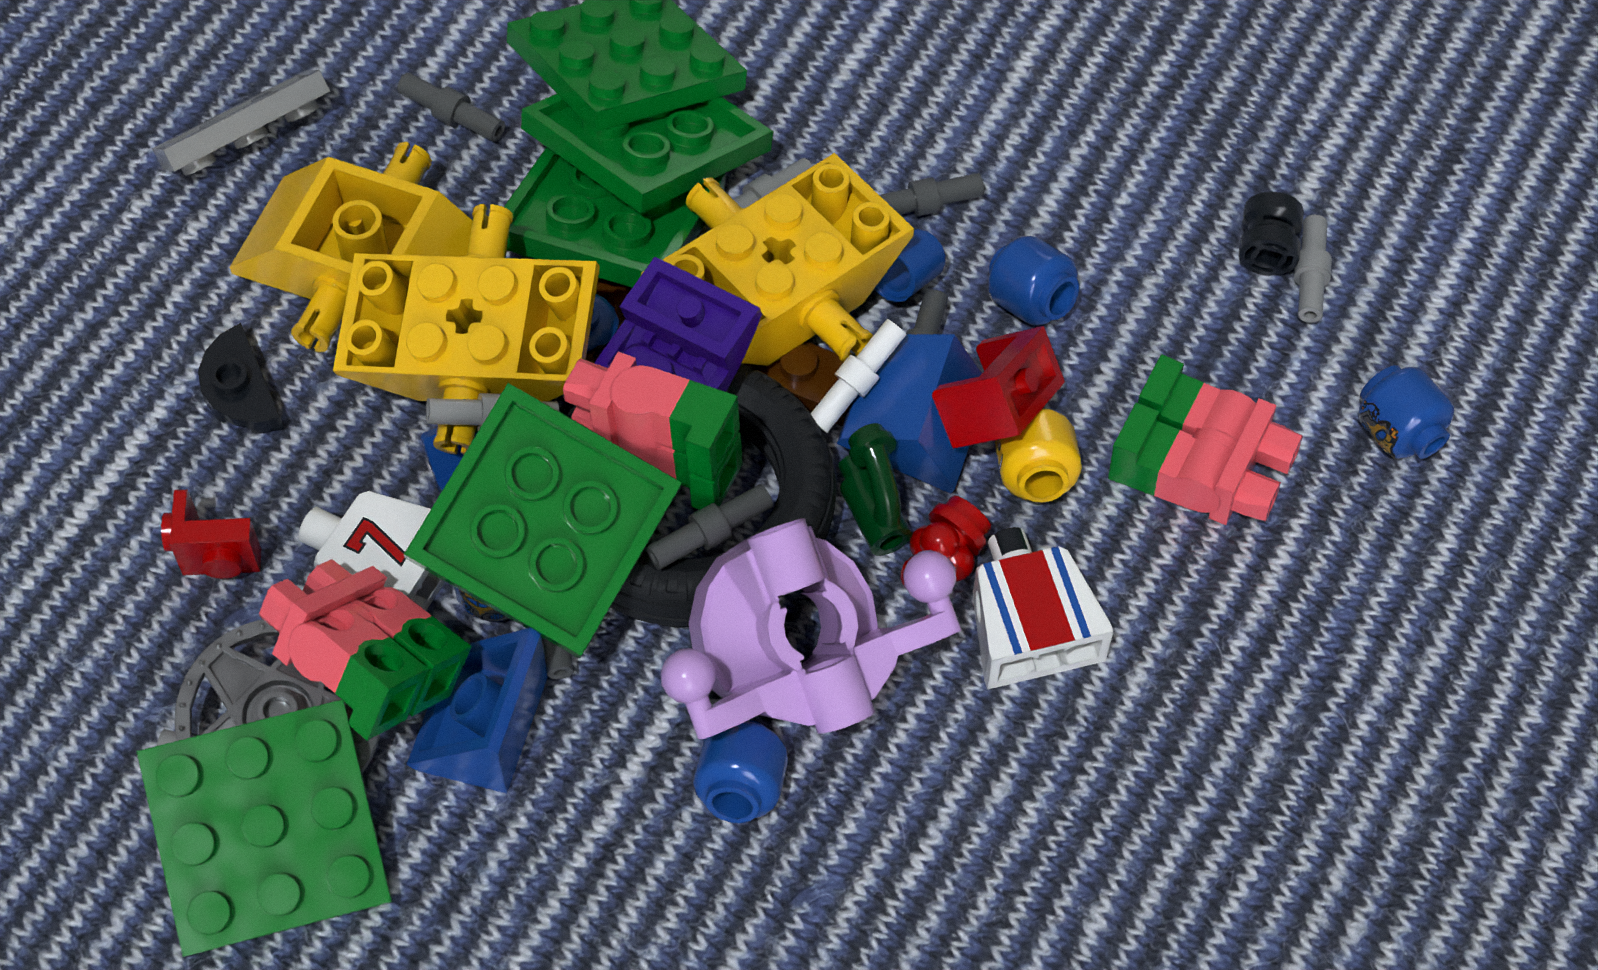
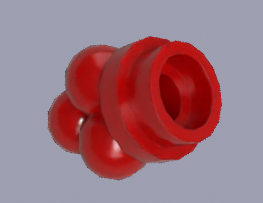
[900,495,991,587]

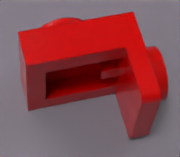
[161,489,262,579]

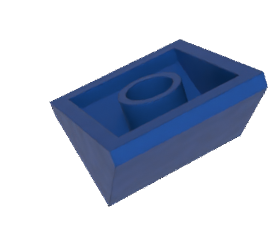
[837,334,982,494]
[406,628,548,794]

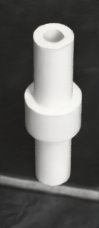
[811,319,906,433]

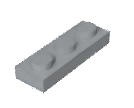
[152,70,330,176]

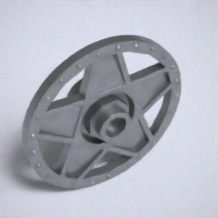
[175,619,380,773]

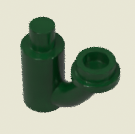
[838,423,912,556]

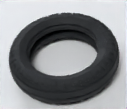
[566,364,836,627]

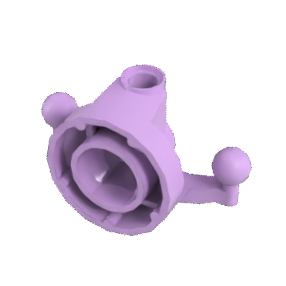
[660,518,961,740]

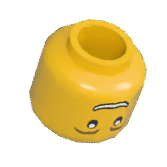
[995,409,1082,503]

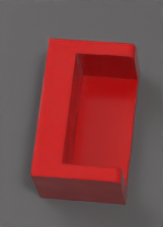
[932,326,1065,448]

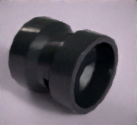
[1238,191,1304,276]

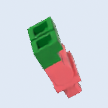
[563,352,743,510]
[1108,354,1303,525]
[259,559,472,741]

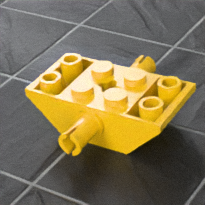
[230,142,473,352]
[641,153,914,366]
[333,204,600,455]

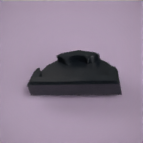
[198,323,284,434]

